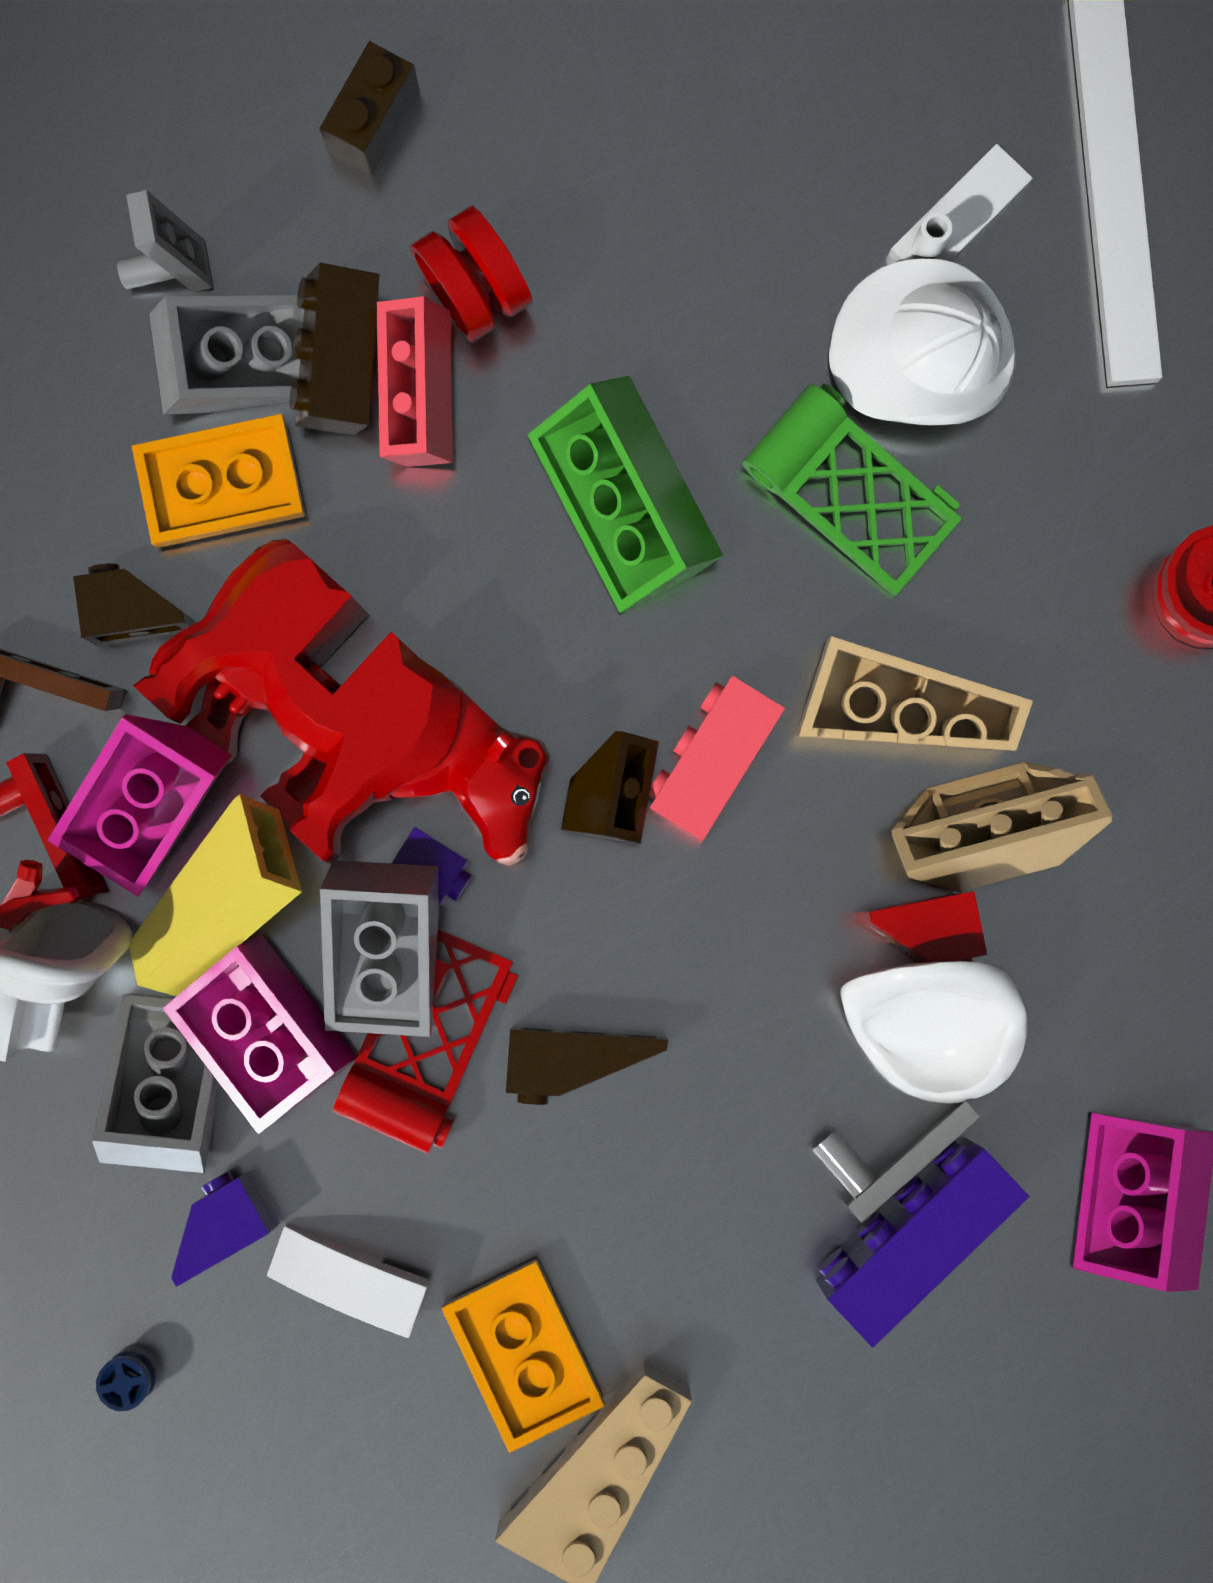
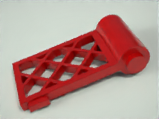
[332,929,518,1154]

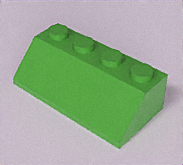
[528,376,723,613]

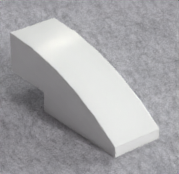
[267,1225,430,1338]

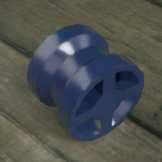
[96,1349,158,1411]

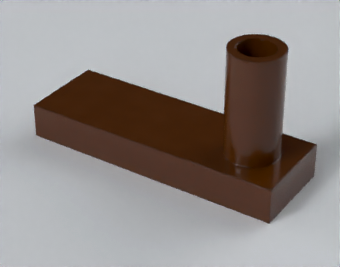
[0,649,126,711]

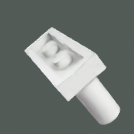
[889,144,1033,262]

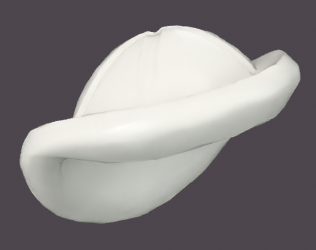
[829,258,1016,425]
[840,961,1029,1104]

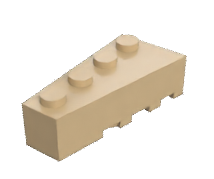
[796,636,1033,751]
[495,1362,692,1583]

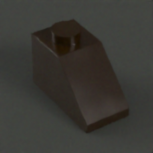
[73,563,194,645]
[561,731,659,844]

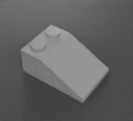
[149,295,304,415]
[320,860,439,1037]
[92,994,218,1173]

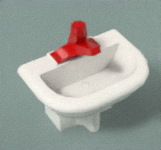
[0,859,132,1062]

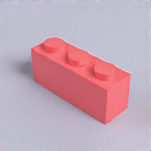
[377,296,453,467]
[649,676,785,843]

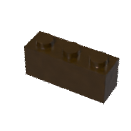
[289,262,380,435]

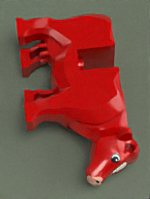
[133,539,550,866]

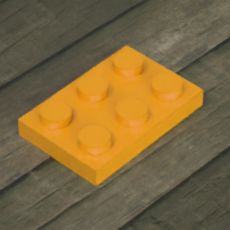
[131,414,305,548]
[441,1258,605,1453]

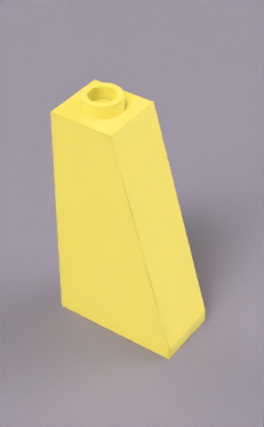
[129,794,302,997]

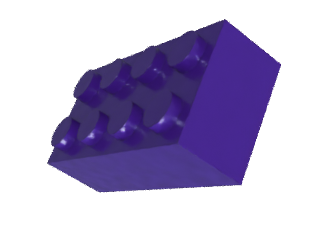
[816,1137,1030,1348]

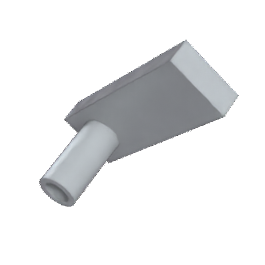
[117,190,213,292]
[813,1101,980,1223]

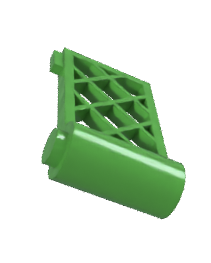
[742,383,962,597]

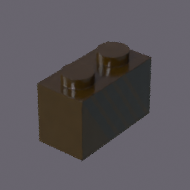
[319,41,420,175]

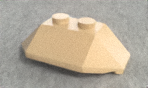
[892,762,1113,893]

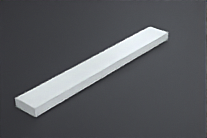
[1069,0,1162,387]

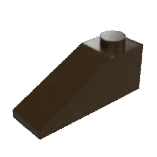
[506,1027,668,1105]

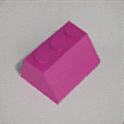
[47,714,232,897]
[162,935,356,1134]
[1073,1113,1213,1292]

